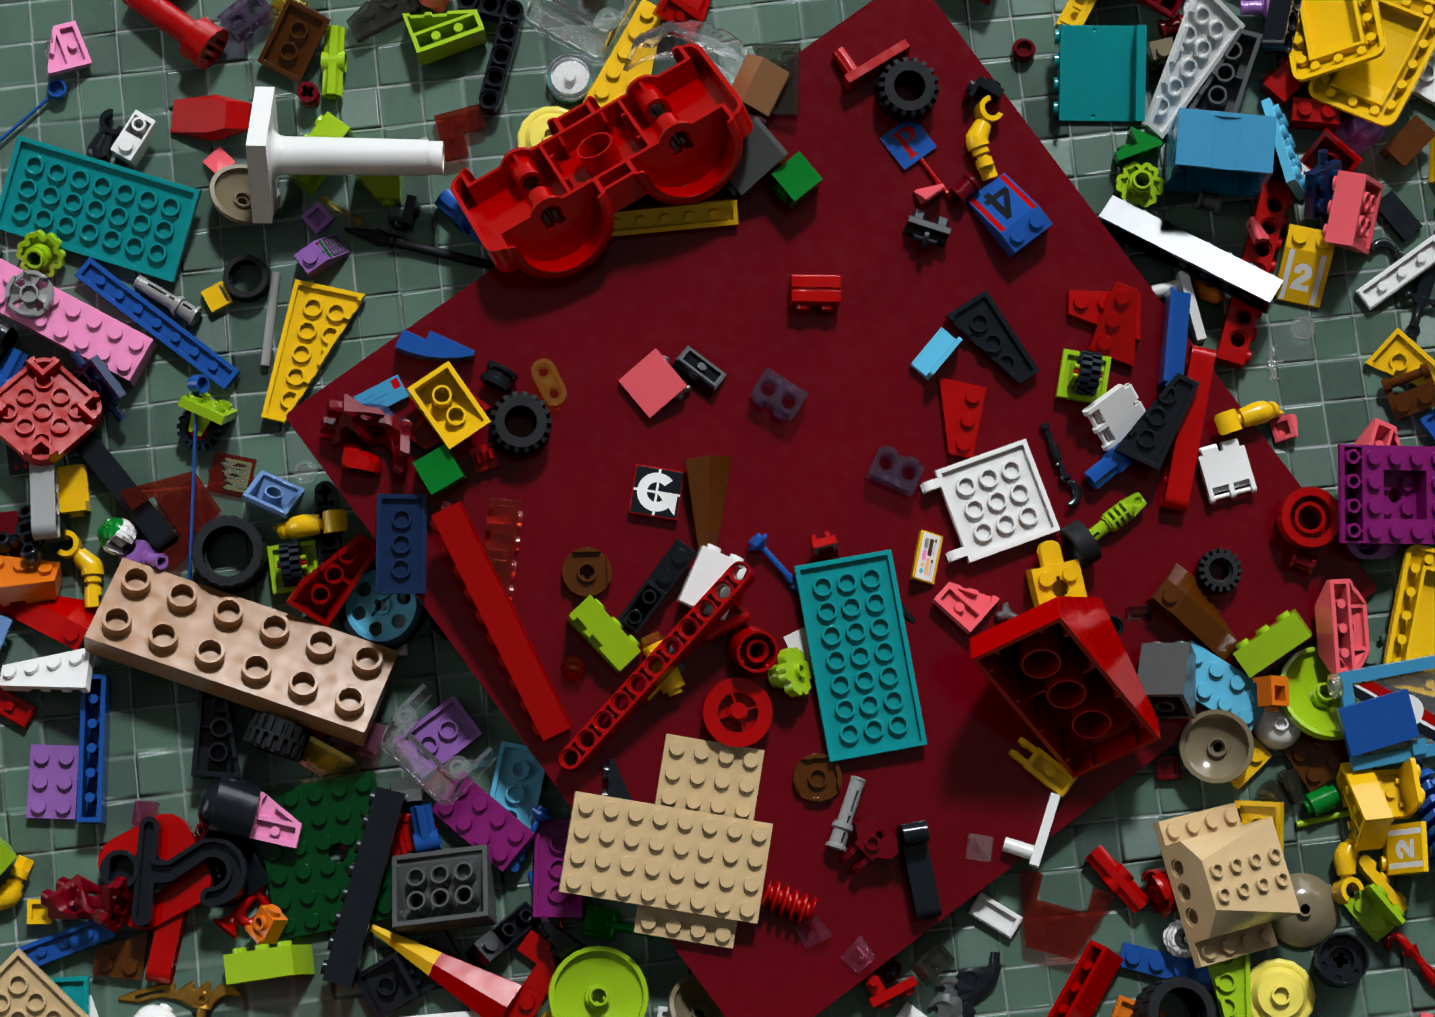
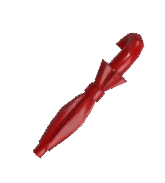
[1384,931,1435,989]

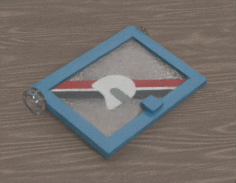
[1327,654,1435,771]

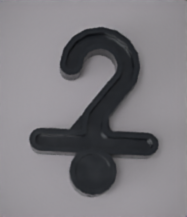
[100,816,250,928]

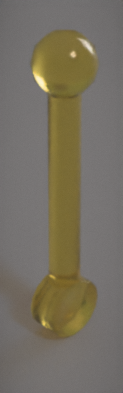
[320,195,364,226]

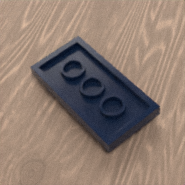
[375,494,427,595]

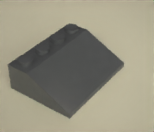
[392,844,497,936]

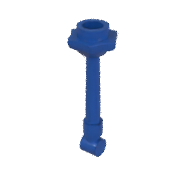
[748,532,798,594]
[510,804,552,872]

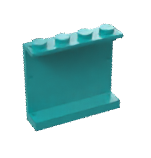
[1053,24,1147,122]

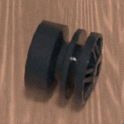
[1312,932,1369,988]

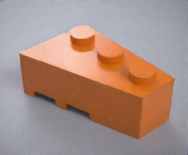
[0,555,62,607]

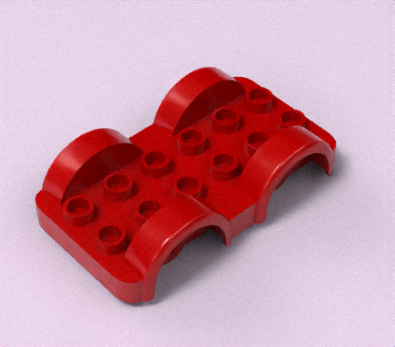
[451,43,753,279]

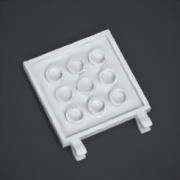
[919,438,1060,564]

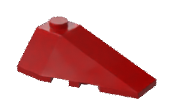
[286,533,376,627]
[0,596,98,650]

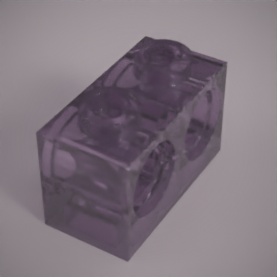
[217,0,275,44]
[749,368,809,422]
[866,445,925,496]

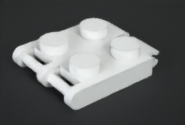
[1082,383,1146,451]
[1197,438,1257,504]

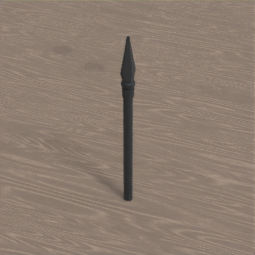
[344,228,495,270]

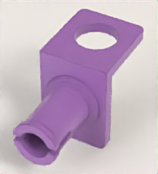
[1240,0,1270,24]
[119,539,169,570]

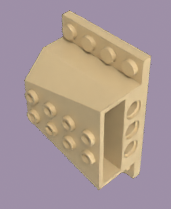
[1153,802,1301,969]

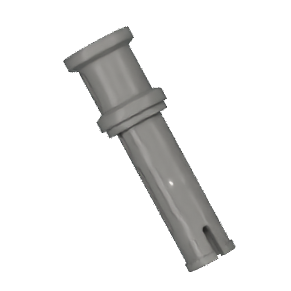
[133,275,203,326]
[825,775,866,853]

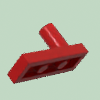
[832,39,910,92]

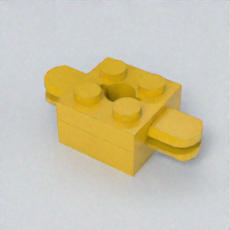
[1025,540,1087,607]

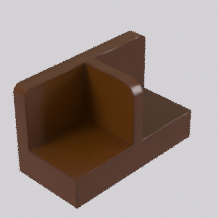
[1379,115,1435,167]

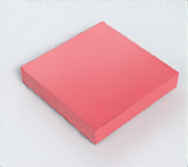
[618,349,688,418]

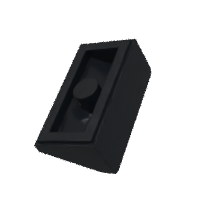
[672,346,727,398]

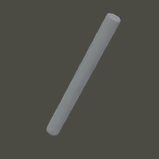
[260,271,281,367]

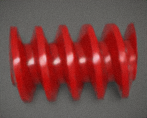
[761,879,817,925]

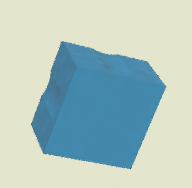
[1163,108,1277,199]

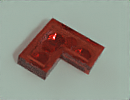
[434,104,486,163]

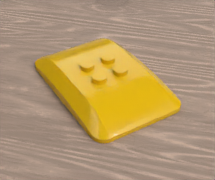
[1288,0,1386,82]
[1308,0,1435,127]
[1382,544,1435,698]

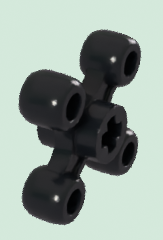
[0,505,66,566]

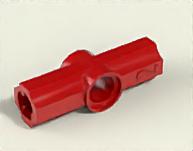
[1084,844,1150,914]

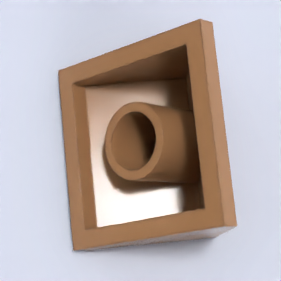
[732,54,791,117]

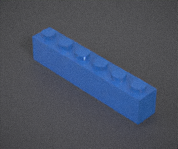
[76,674,111,824]

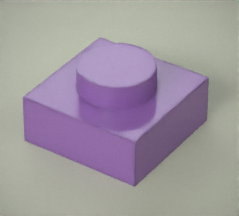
[300,201,335,236]

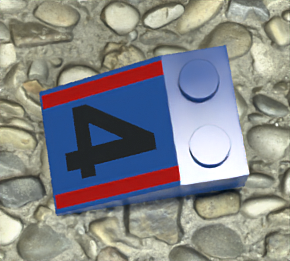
[966,173,1053,258]

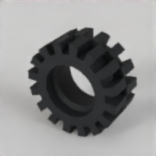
[1195,548,1243,594]

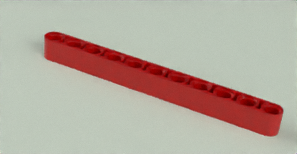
[559,561,756,772]

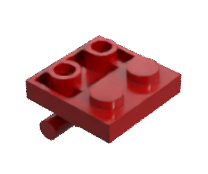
[865,975,918,1010]

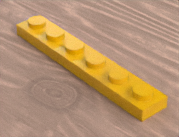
[611,198,738,237]

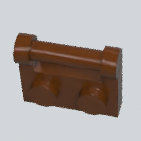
[1381,362,1435,420]

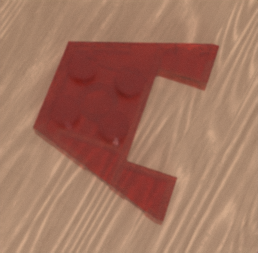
[119,471,221,571]
[1020,868,1115,960]

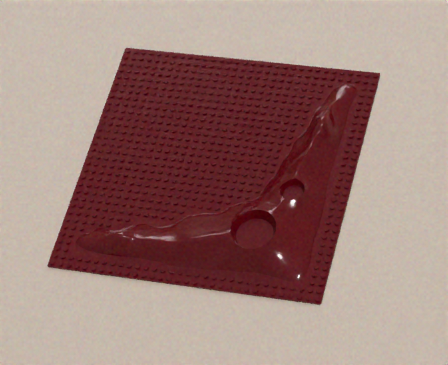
[286,0,1376,1017]

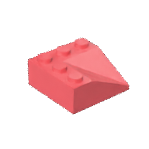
[1322,170,1383,255]

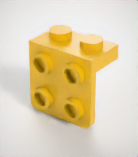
[58,464,91,518]
[1375,758,1425,819]

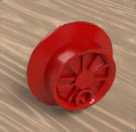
[703,677,773,747]

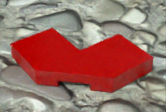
[517,930,556,997]

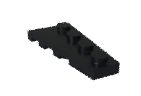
[1113,373,1200,472]

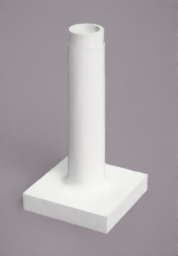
[246,86,444,223]

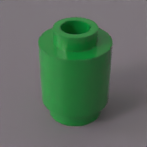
[1302,785,1341,818]

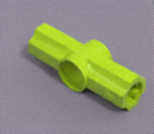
[321,25,347,100]

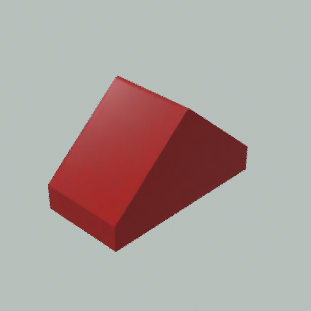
[970,596,1161,779]

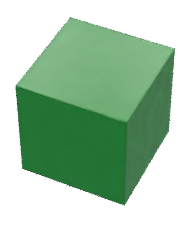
[768,151,823,209]
[413,444,467,498]

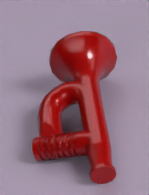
[213,886,270,939]

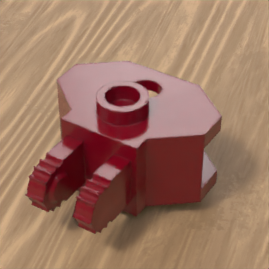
[841,816,899,874]

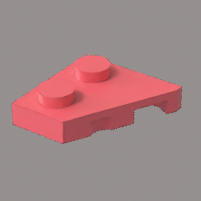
[931,582,999,634]

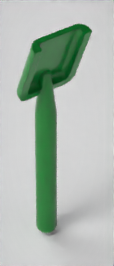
[582,905,668,940]

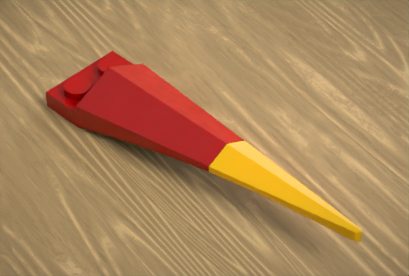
[371,924,546,1017]

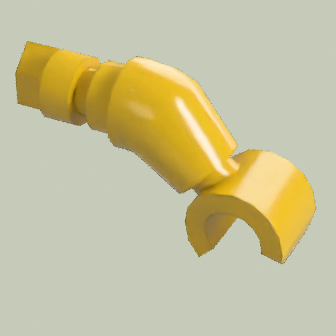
[965,95,1003,181]
[1214,401,1285,435]
[272,509,348,540]
[57,530,104,608]
[1331,830,1364,905]
[0,855,34,911]

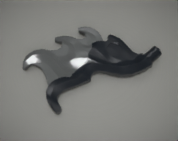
[928,952,1002,1017]

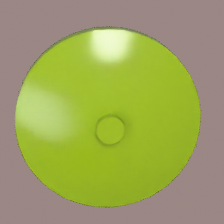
[1278,646,1368,740]
[548,946,648,1017]

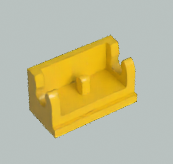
[1055,0,1098,26]

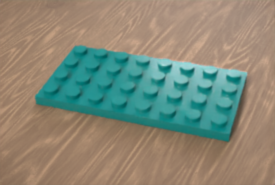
[0,135,202,283]
[793,549,927,762]

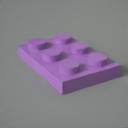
[395,695,483,779]
[26,744,79,820]

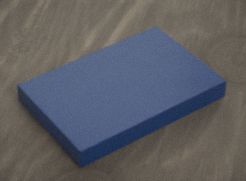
[1336,689,1420,757]

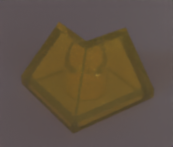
[300,736,359,778]

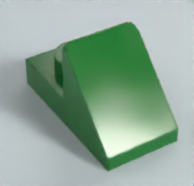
[1113,127,1163,167]

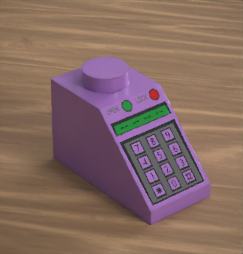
[294,233,350,280]

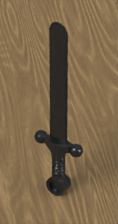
[1403,230,1435,339]

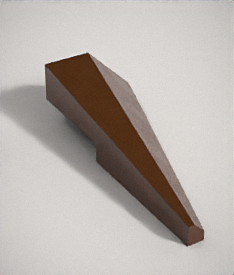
[684,456,731,550]

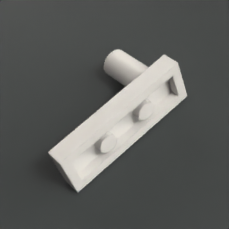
[1150,271,1207,345]
[1002,792,1061,869]

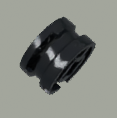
[479,361,519,395]

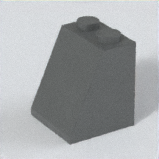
[724,116,788,201]
[1137,641,1196,719]

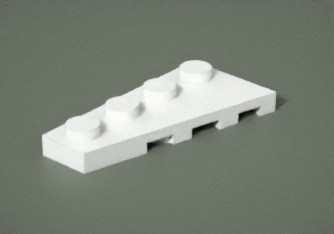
[0,648,95,693]

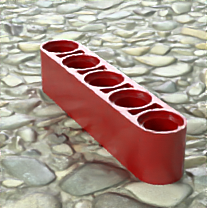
[145,911,189,985]

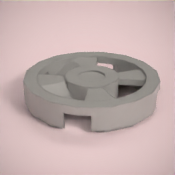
[5,270,55,319]

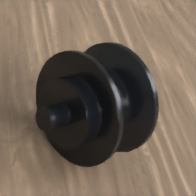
[874,957,901,983]

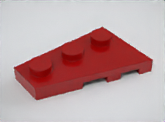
[1067,290,1141,342]

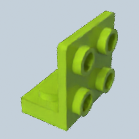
[1342,883,1406,943]

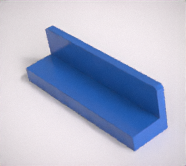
[1157,287,1191,387]

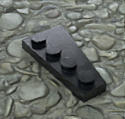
[945,290,1040,385]

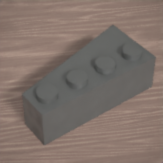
[1188,28,1263,113]

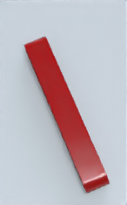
[1160,345,1216,512]

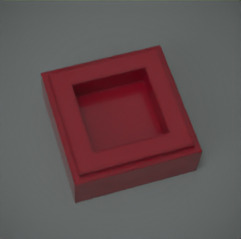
[1154,754,1182,782]

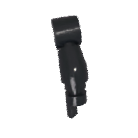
[86,109,124,162]

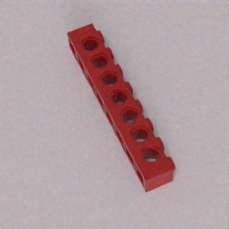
[1215,179,1294,370]

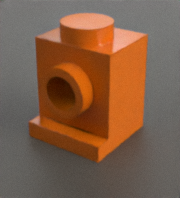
[1253,675,1289,712]
[245,904,288,944]

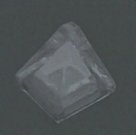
[966,834,993,862]

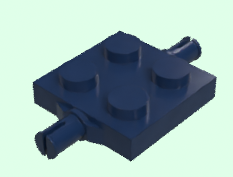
[1304,149,1342,229]
[69,351,127,423]

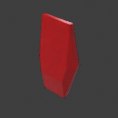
[170,95,252,142]

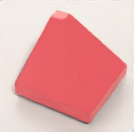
[203,146,236,174]
[913,184,945,205]
[1246,216,1270,245]
[1269,414,1298,444]

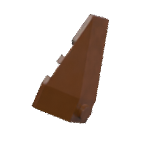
[1147,563,1239,661]

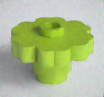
[1115,161,1164,210]
[16,230,66,277]
[768,647,812,698]

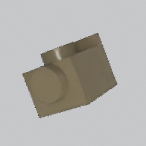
[1146,37,1174,73]

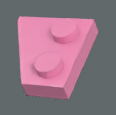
[46,21,92,77]
[249,791,303,849]

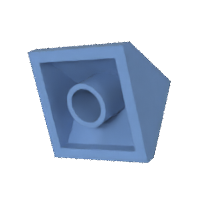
[241,470,305,522]

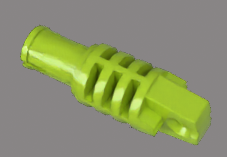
[1089,492,1147,542]

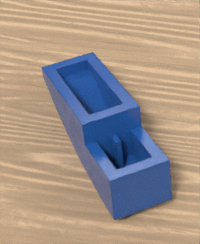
[395,329,475,362]

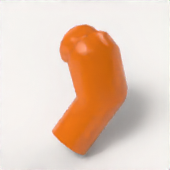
[1192,278,1225,303]

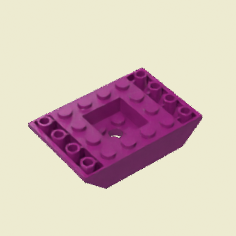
[1338,444,1435,545]

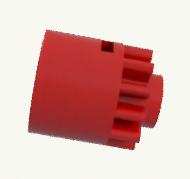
[726,624,778,673]

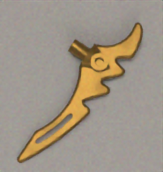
[118,981,242,1017]

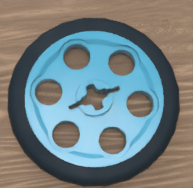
[338,561,426,650]

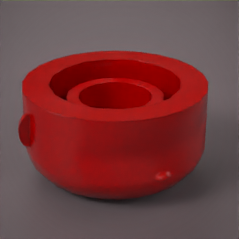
[1275,487,1339,550]

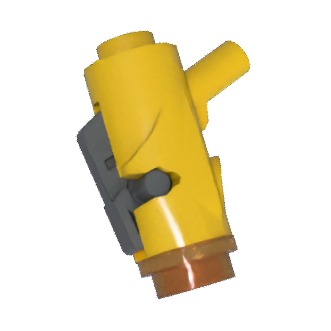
[640,631,685,701]

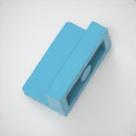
[910,327,963,381]

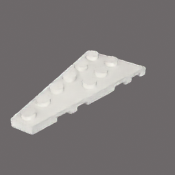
[1143,0,1245,139]

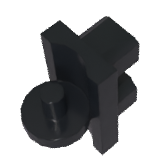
[903,209,951,251]

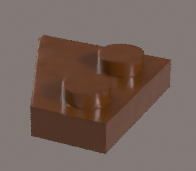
[92,933,150,981]

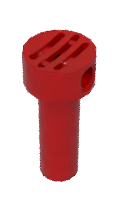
[122,0,229,70]

